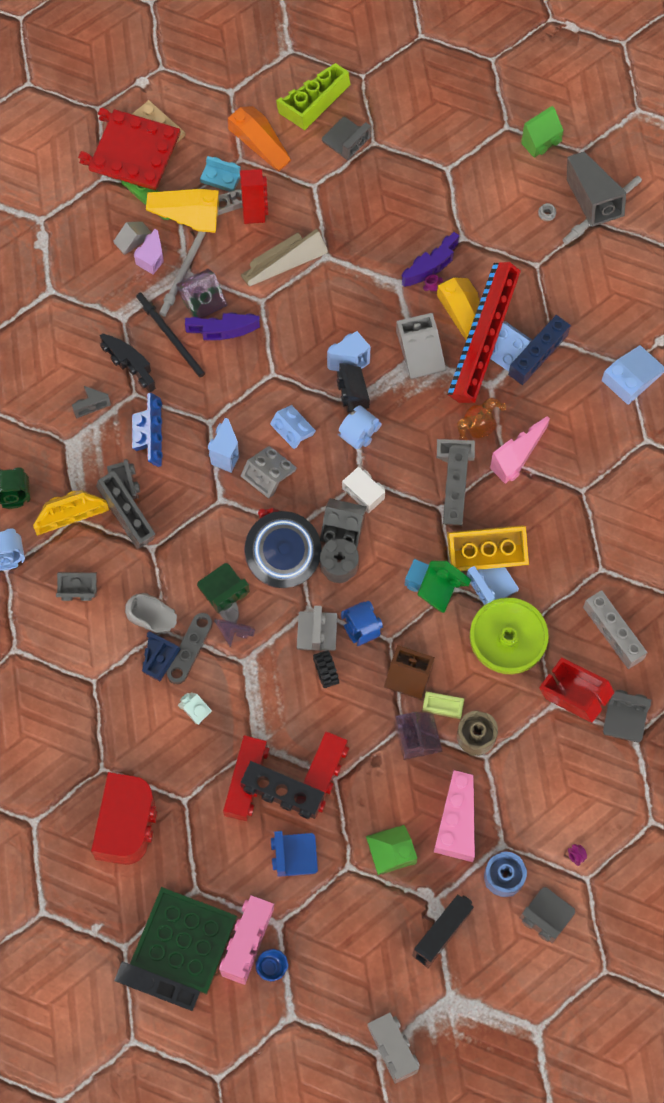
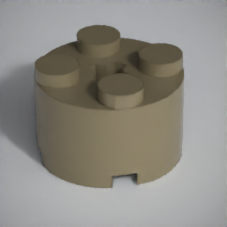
[457,711,498,756]

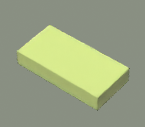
[422,691,464,719]

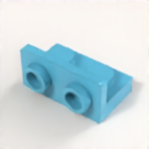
[200,156,241,192]

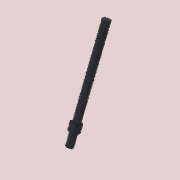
[136,292,205,378]

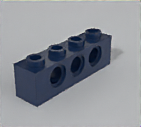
[508,315,571,385]

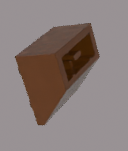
[384,645,435,700]

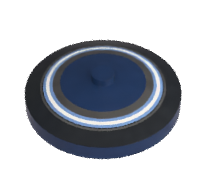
[244,511,321,588]

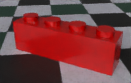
[240,169,268,224]
[295,732,350,817]
[223,735,270,821]

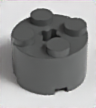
[320,539,359,583]

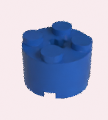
[341,601,383,646]

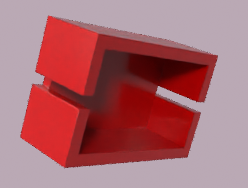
[539,657,615,723]

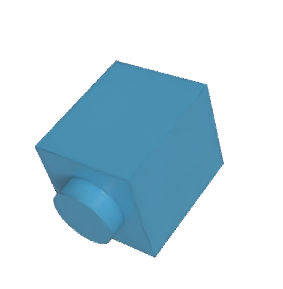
[405,559,429,592]

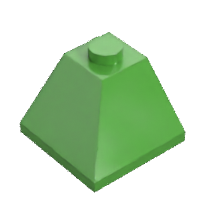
[366,825,417,875]

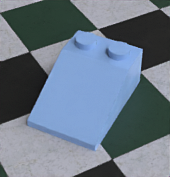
[602,345,664,405]

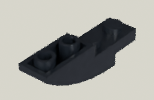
[100,334,156,392]
[114,961,200,1011]

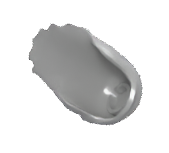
[125,593,177,633]

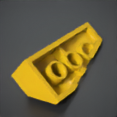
[146,189,219,233]
[437,278,480,340]

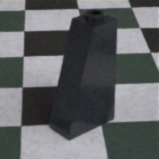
[412,894,474,969]

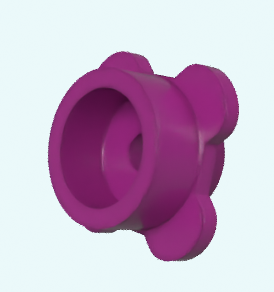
[423,275,443,291]
[568,844,587,866]

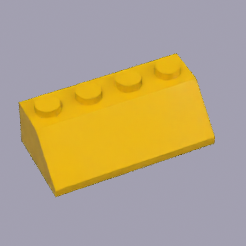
[447,525,529,571]

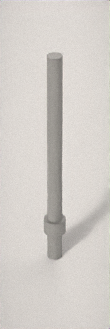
[562,176,642,245]
[159,231,206,317]

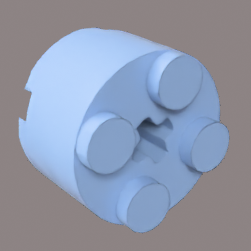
[338,405,382,449]
[0,528,25,571]

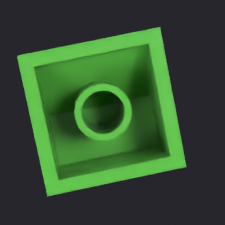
[521,106,564,158]

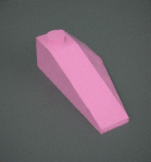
[490,416,550,484]

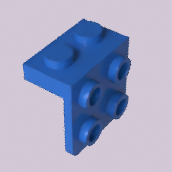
[271,831,318,877]

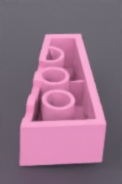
[434,770,475,862]
[219,896,274,985]

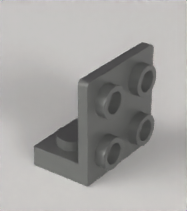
[322,117,371,160]

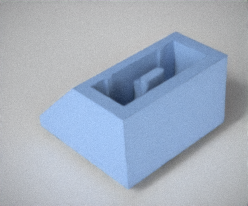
[327,331,371,371]
[208,418,239,473]

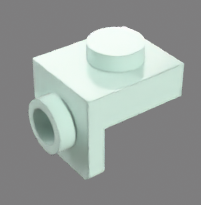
[178,692,212,724]

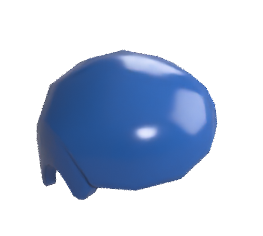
[255,949,288,982]

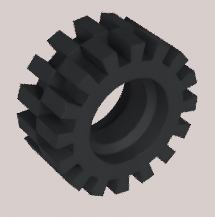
[313,650,339,688]

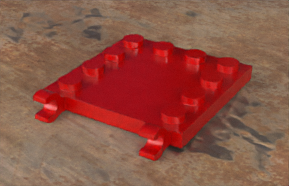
[78,108,181,191]

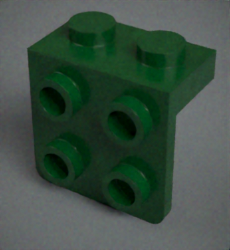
[197,563,250,614]

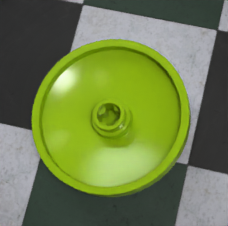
[470,598,548,674]

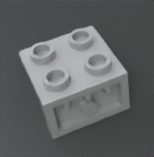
[241,446,297,498]

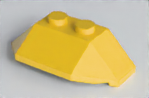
[33,490,109,536]

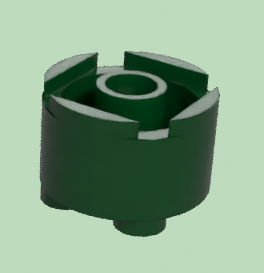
[0,468,30,509]

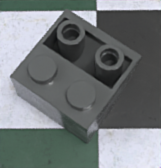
[320,498,367,549]

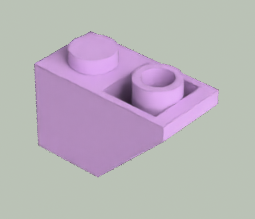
[134,229,164,275]

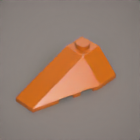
[228,106,291,172]

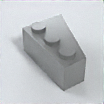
[367,1013,420,1084]

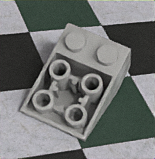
[396,313,446,379]

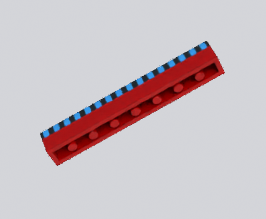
[447,262,521,403]

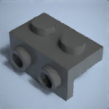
[107,459,140,499]
[56,572,97,601]

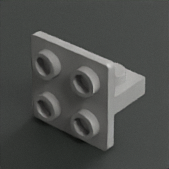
[297,606,337,651]

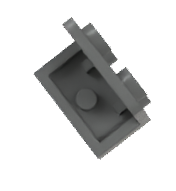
[603,690,652,743]
[520,887,575,944]

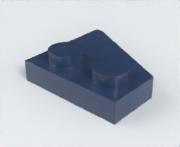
[142,631,181,682]

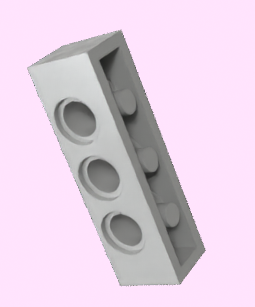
[583,590,648,669]

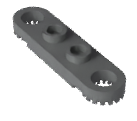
[167,613,212,684]

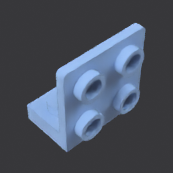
[490,321,532,371]
[467,566,519,605]

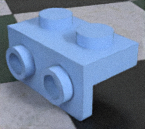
[270,405,316,449]

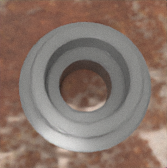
[538,203,556,221]

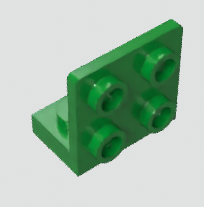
[418,561,471,613]

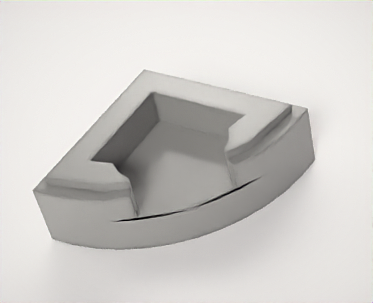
[219,602,239,629]

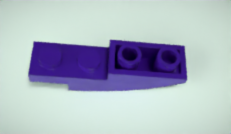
[402,232,459,287]
[185,312,260,340]

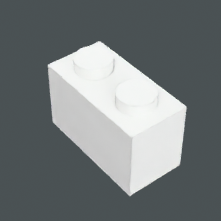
[342,466,385,513]

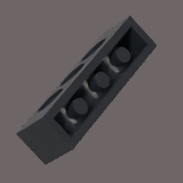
[240,761,325,819]

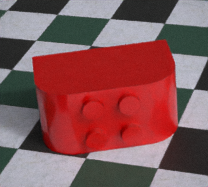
[91,772,158,865]

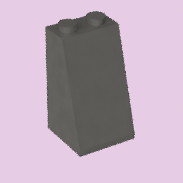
[567,152,626,227]

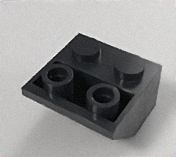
[336,363,370,413]

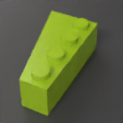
[276,63,351,130]

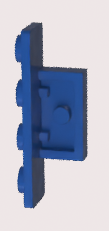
[132,393,163,467]

